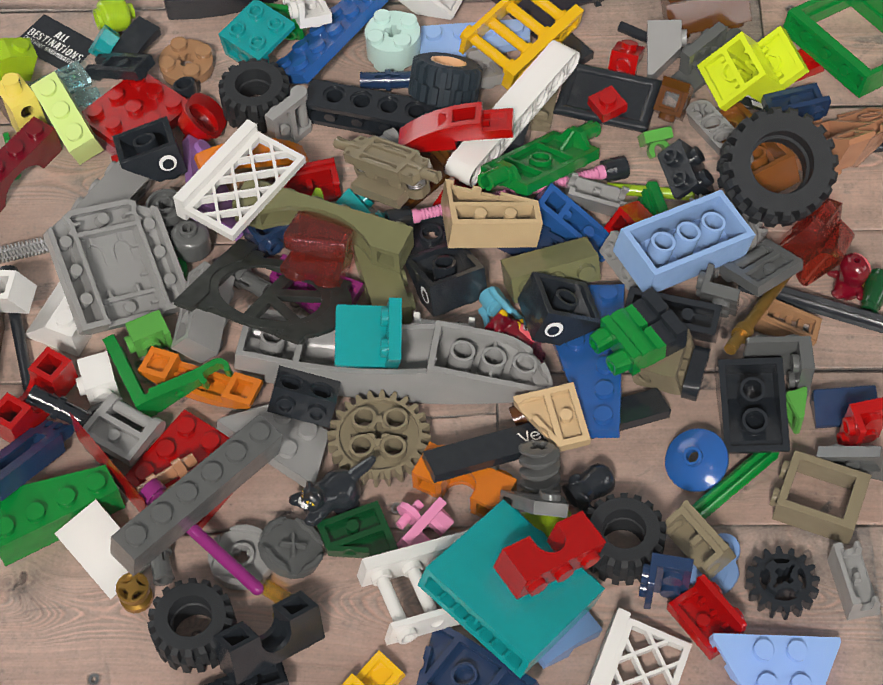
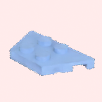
[709,633,841,685]

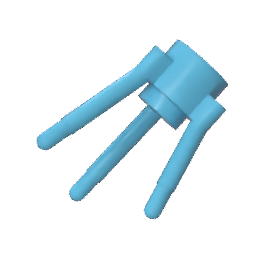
[478,286,527,328]

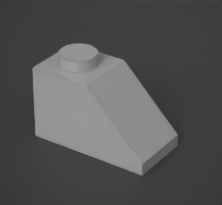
[647,20,687,79]

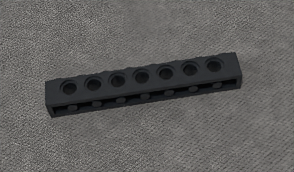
[306,79,531,156]

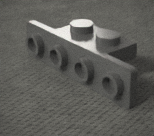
[668,22,754,101]

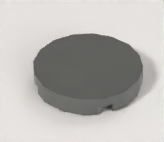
[258,516,324,579]

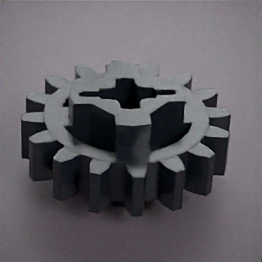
[744,546,820,620]

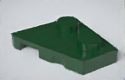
[317,500,398,558]

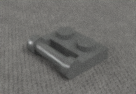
[719,239,803,297]

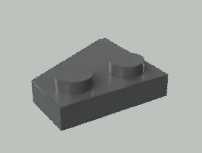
[816,444,883,481]
[499,489,568,518]

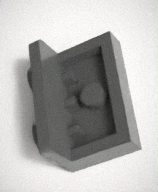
[696,263,740,318]

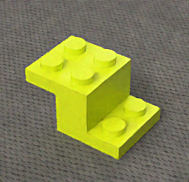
[697,26,809,111]

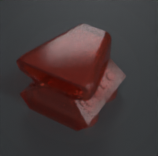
[778,198,855,286]
[280,211,354,288]

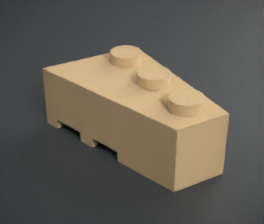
[441,179,543,248]

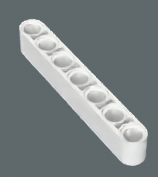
[445,40,580,187]

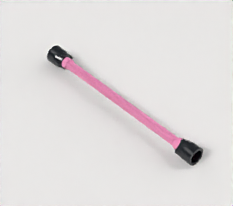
[384,155,630,228]

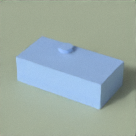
[613,190,756,292]

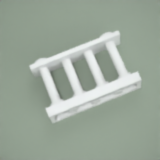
[357,530,468,645]

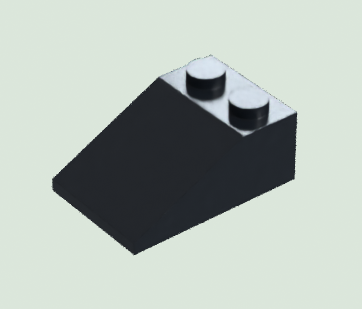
[715,357,790,454]

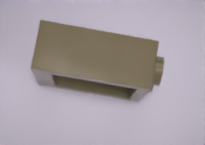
[769,450,872,545]

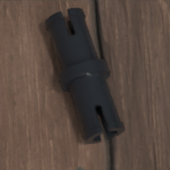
[26,384,93,427]

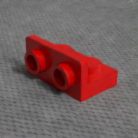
[836,397,883,446]

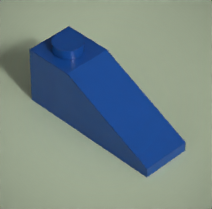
[534,183,609,262]

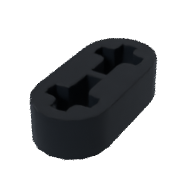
[681,345,711,401]

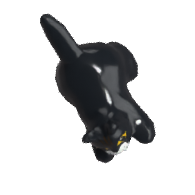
[289,455,376,526]

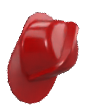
[178,93,227,142]

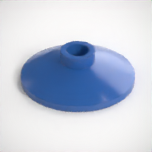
[665,428,729,492]

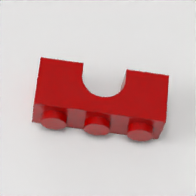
[0,346,78,443]
[493,511,606,599]

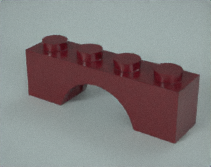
[0,117,62,212]

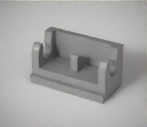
[564,172,629,217]
[827,541,881,620]

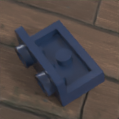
[761,82,831,121]

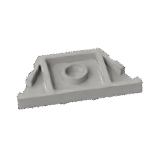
[217,404,329,488]

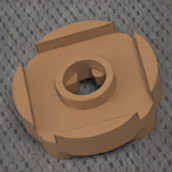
[158,37,214,86]

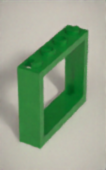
[783,0,883,98]

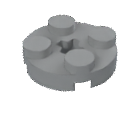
[208,524,272,590]

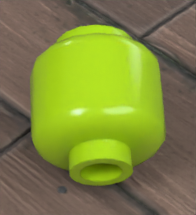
[93,0,136,33]

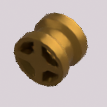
[116,572,153,613]

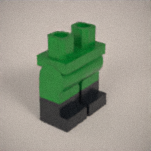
[589,287,688,376]

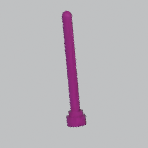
[139,478,264,595]

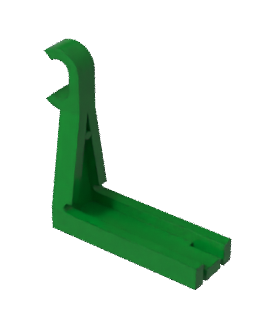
[102,334,233,417]

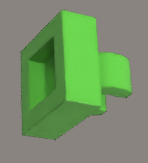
[637,126,674,159]

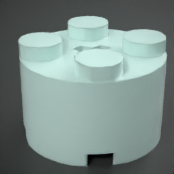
[365,9,421,72]

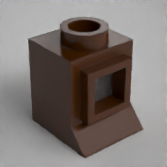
[653,75,694,123]

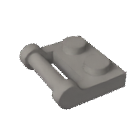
[265,85,312,143]
[83,393,166,467]

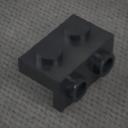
[657,139,715,200]

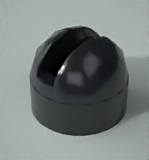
[173,77,197,99]

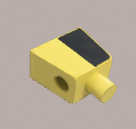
[0,73,47,132]

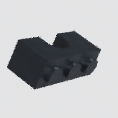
[212,590,325,685]

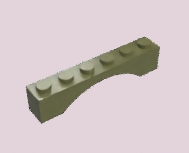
[232,180,414,273]

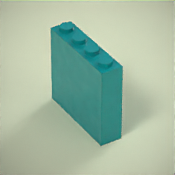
[418,499,605,679]

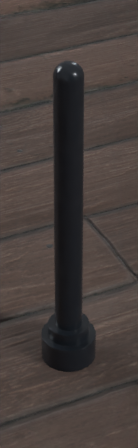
[0,265,31,392]

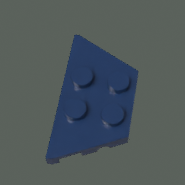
[416,627,539,685]

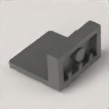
[742,334,815,401]

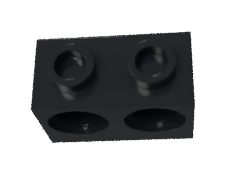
[267,365,340,428]

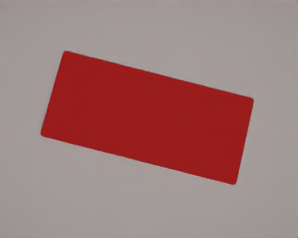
[70,413,146,512]

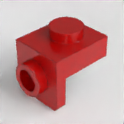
[608,40,645,75]

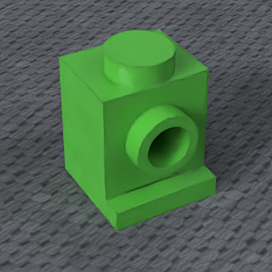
[123,310,173,358]

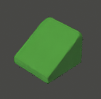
[786,387,808,435]

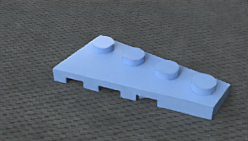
[420,19,531,58]

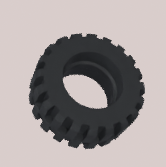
[716,107,839,228]

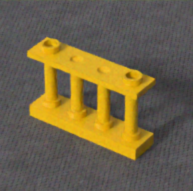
[459,0,584,90]

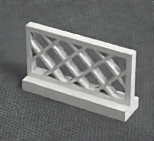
[173,119,306,241]
[587,607,692,685]

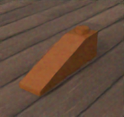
[717,102,801,193]

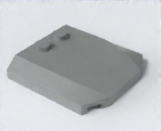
[43,199,186,335]

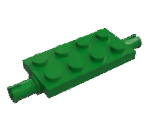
[477,120,601,196]

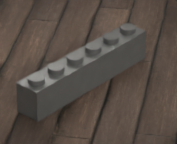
[110,414,283,577]

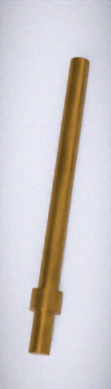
[724,248,807,355]

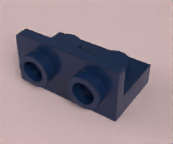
[639,552,694,610]

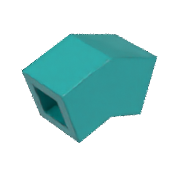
[88,25,120,57]

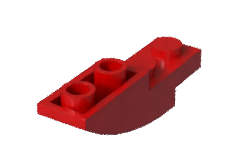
[398,102,514,152]

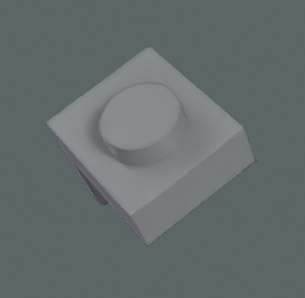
[466,47,504,89]

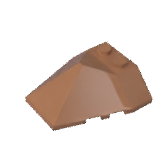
[786,107,883,175]

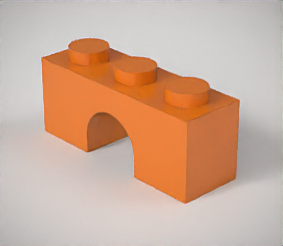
[412,441,517,518]

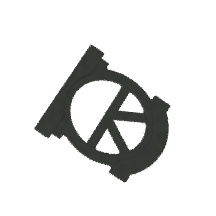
[174,239,352,345]

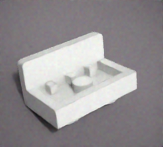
[282,0,332,29]

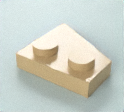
[513,382,591,452]

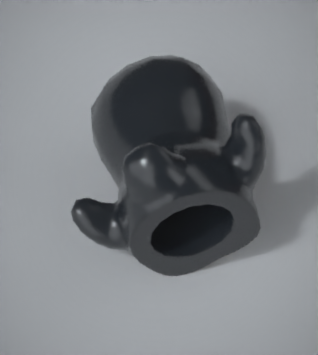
[562,463,615,513]

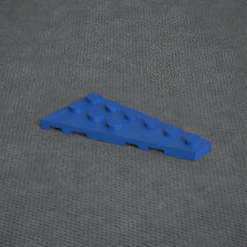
[553,284,625,438]

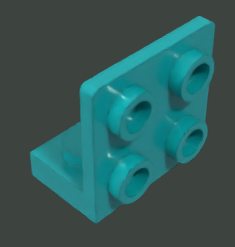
[218,0,295,63]
[334,298,402,369]

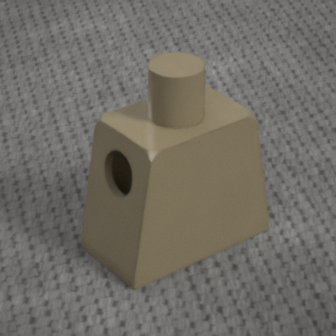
[632,329,695,395]

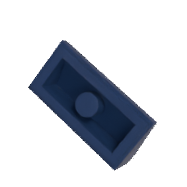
[810,385,878,429]

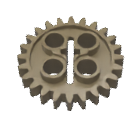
[327,390,431,487]

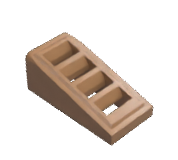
[753,299,822,346]

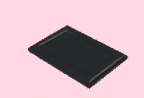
[553,63,662,133]

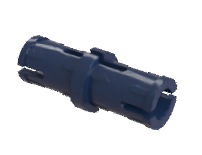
[360,69,411,91]

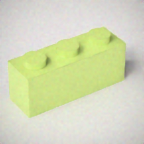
[30,71,104,165]

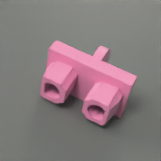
[396,497,454,549]

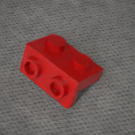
[666,574,747,660]

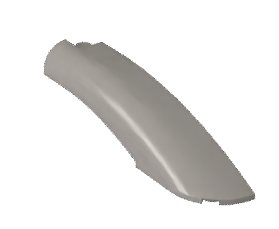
[234,305,553,404]

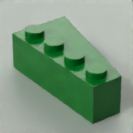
[0,465,125,567]

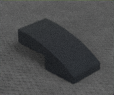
[110,16,161,54]

